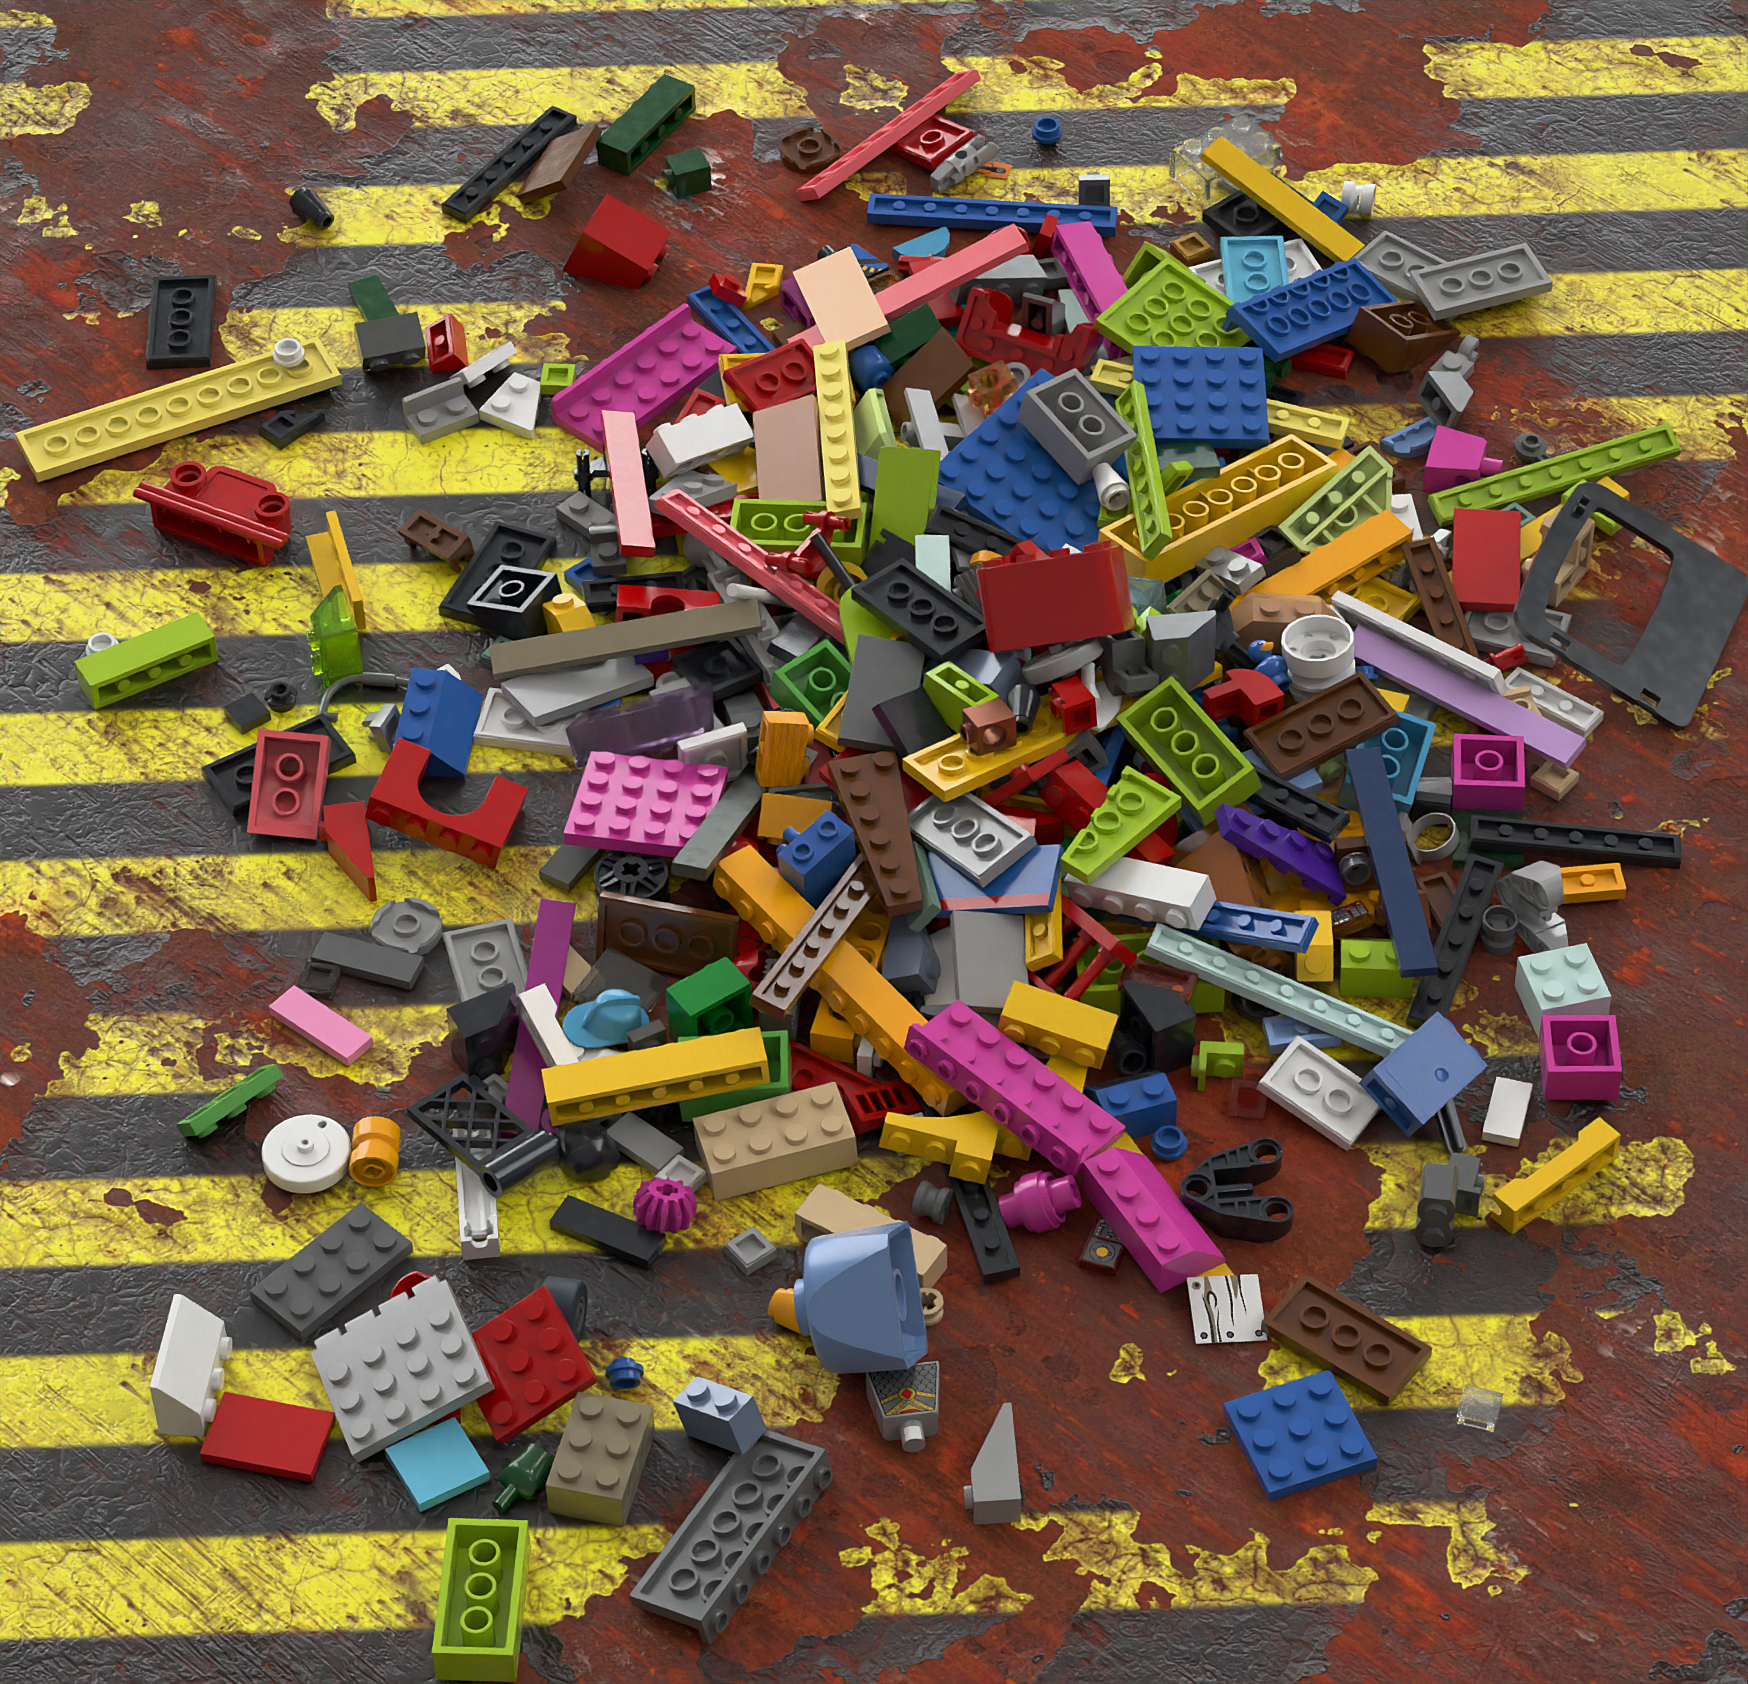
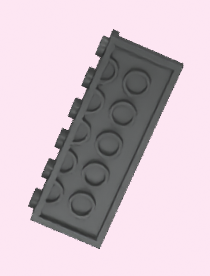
[629,1430,833,1645]

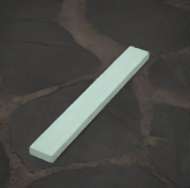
[1144,922,1414,1058]

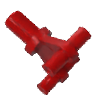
[764,510,851,587]

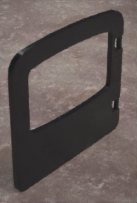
[1513,482,1748,731]

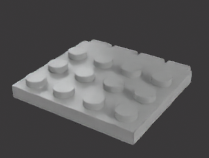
[311,1275,495,1462]

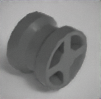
[912,1180,953,1225]

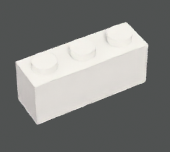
[646,403,754,479]

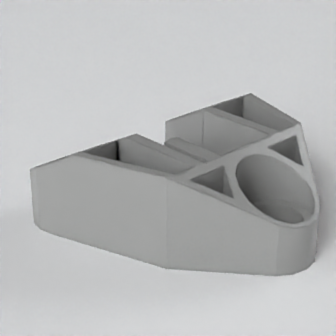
[1496,860,1569,954]

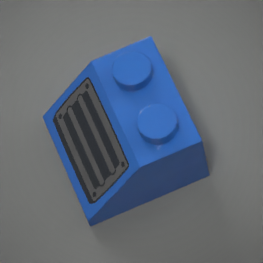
[1082,1070,1177,1139]

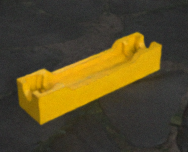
[1491,1117,1621,1235]

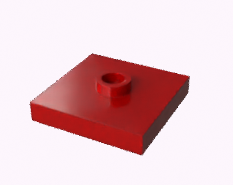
[890,114,975,171]
[980,747,1069,808]

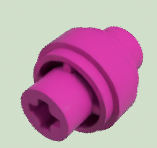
[999,1170,1081,1233]

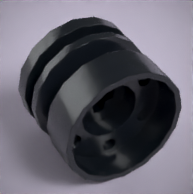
[594,850,670,912]

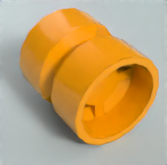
[349,1117,401,1187]

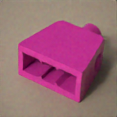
[1423,425,1503,492]

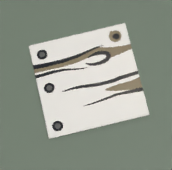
[1187,1274,1267,1344]

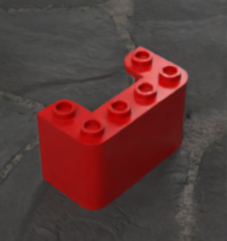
[976,540,1135,652]

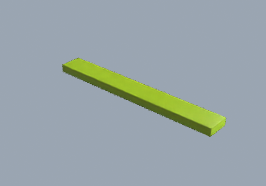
[1115,380,1173,561]
[1427,423,1682,528]

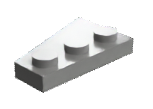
[648,470,737,517]

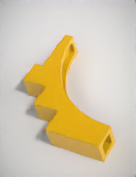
[879,1054,1088,1185]

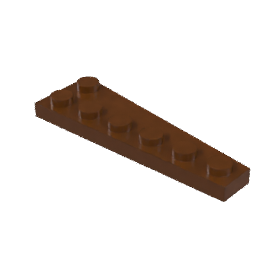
[828,749,923,917]

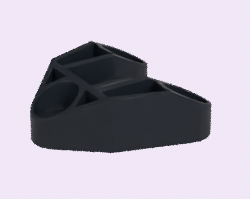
[1180,1138,1294,1243]

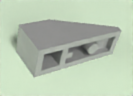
[963,1403,1021,1525]

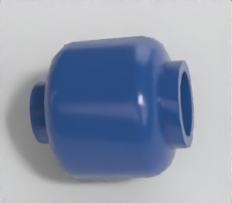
[848,345,894,392]

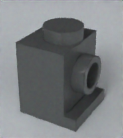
[1448,1152,1486,1217]

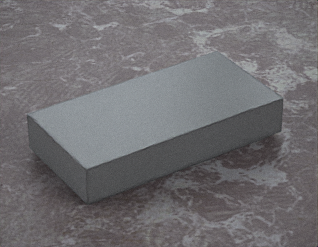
[607,1111,684,1175]

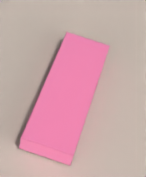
[269,985,373,1066]

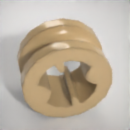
[920,1287,944,1326]

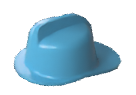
[563,988,649,1048]

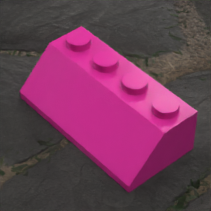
[1082,1147,1225,1293]

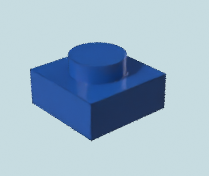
[1312,190,1349,225]

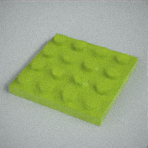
[1093,257,1251,355]

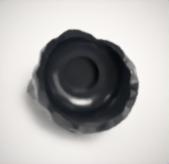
[555,1120,621,1182]

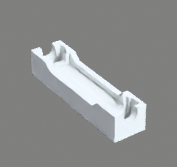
[517,983,609,1123]
[453,1128,500,1260]

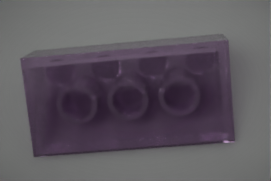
[565,681,714,768]

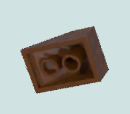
[1345,299,1461,374]

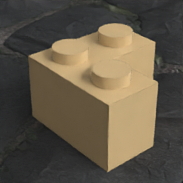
[1520,505,1595,608]

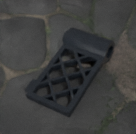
[407,1073,560,1198]

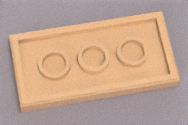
[793,246,891,351]

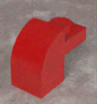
[1201,669,1285,728]

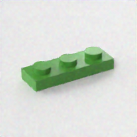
[176,1064,283,1138]

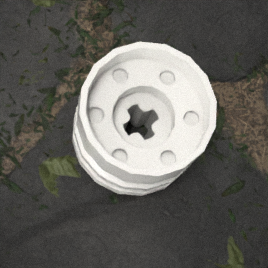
[1281,615,1356,702]

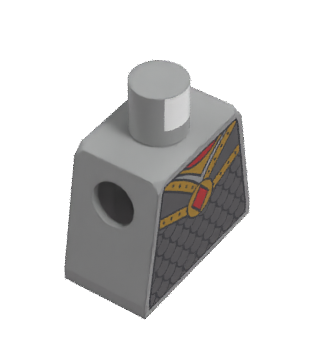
[866,1361,940,1452]

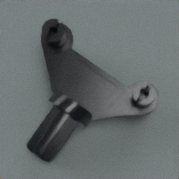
[573,448,660,498]
[1207,588,1259,670]

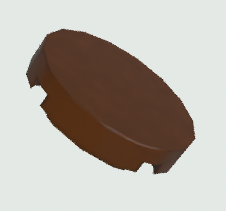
[779,127,840,174]

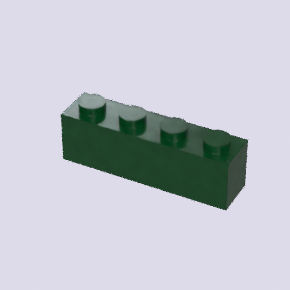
[596,74,696,177]

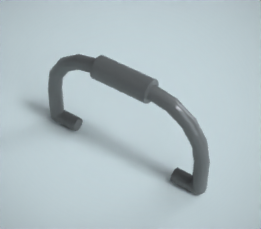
[318,672,410,722]

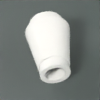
[1092,463,1131,511]

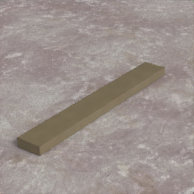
[490,597,763,680]

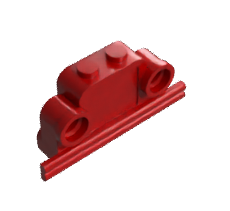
[133,461,292,568]

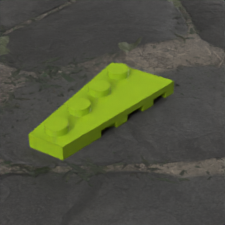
[1061,765,1182,885]

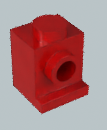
[1049,676,1098,737]

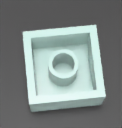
[1514,943,1611,1039]

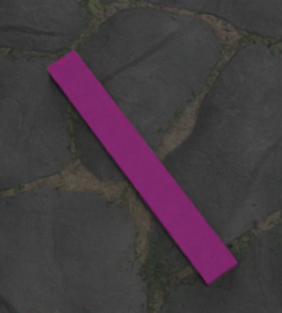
[500,898,576,1139]

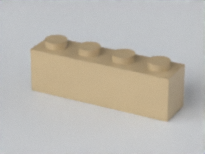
[795,1183,947,1288]

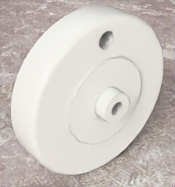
[261,1115,352,1193]

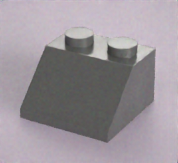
[1145,610,1216,693]

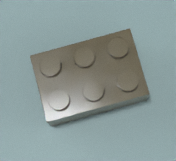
[546,1392,655,1527]

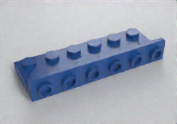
[1221,258,1398,363]

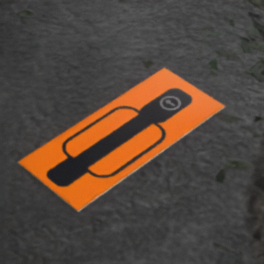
[972,161,1012,179]

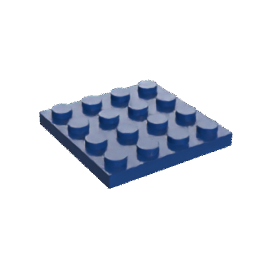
[1132,346,1269,449]

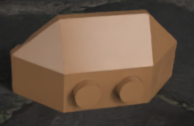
[1230,592,1342,654]

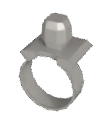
[1398,811,1460,865]

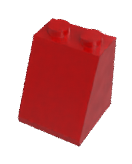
[563,194,671,290]

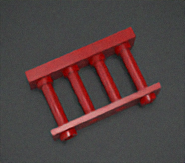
[1024,892,1138,1001]

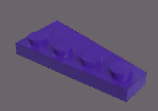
[1214,803,1347,906]

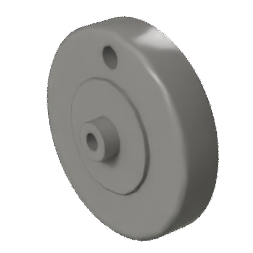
[1021,637,1103,685]

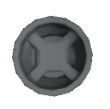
[1480,905,1519,955]

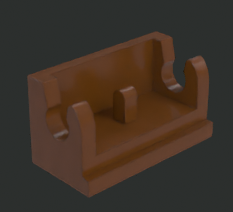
[398,508,475,573]

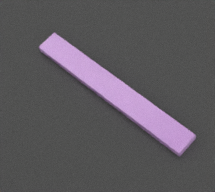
[1353,624,1586,770]

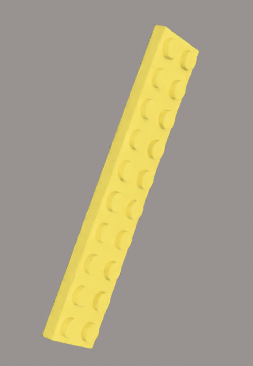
[15,336,342,482]

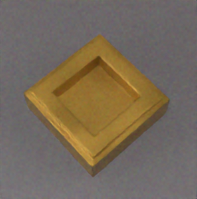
[1170,232,1213,267]

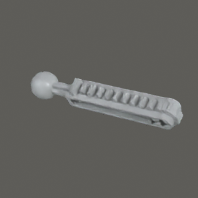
[682,532,787,690]

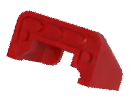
[956,288,1105,377]

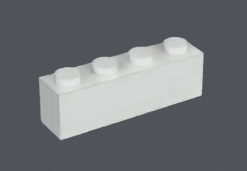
[1064,857,1217,931]

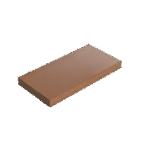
[753,394,826,501]

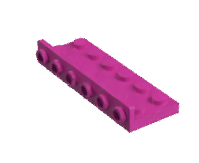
[551,303,737,455]
[904,1000,1126,1177]

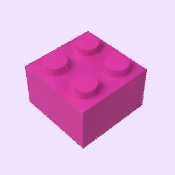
[1451,734,1525,816]
[1538,1015,1622,1100]

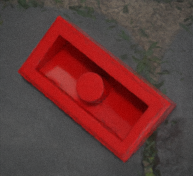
[425,313,469,373]

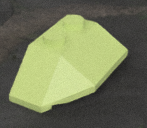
[853,388,898,460]
[1277,445,1393,554]

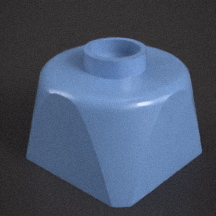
[794,1221,928,1374]

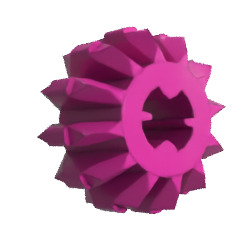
[632,1177,697,1234]

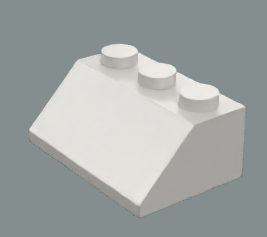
[150,1294,232,1437]

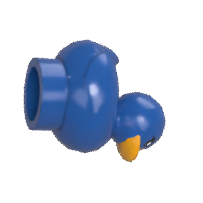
[1248,640,1292,693]

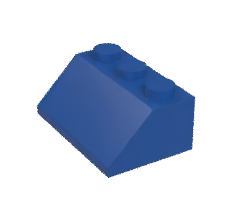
[393,668,483,779]

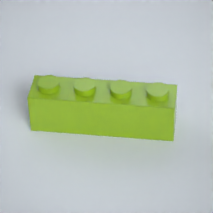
[74,612,219,710]

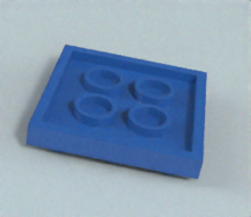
[1223,1369,1378,1502]

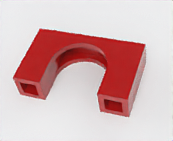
[365,738,529,869]

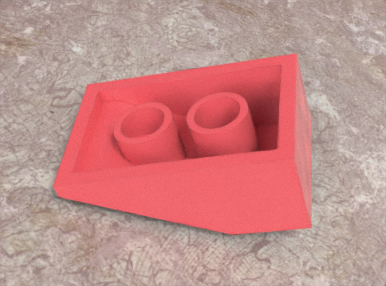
[247,729,331,840]

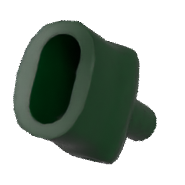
[492,1443,554,1513]

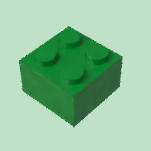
[666,957,753,1043]

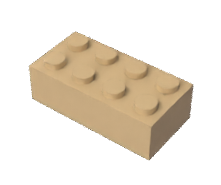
[693,1082,858,1202]

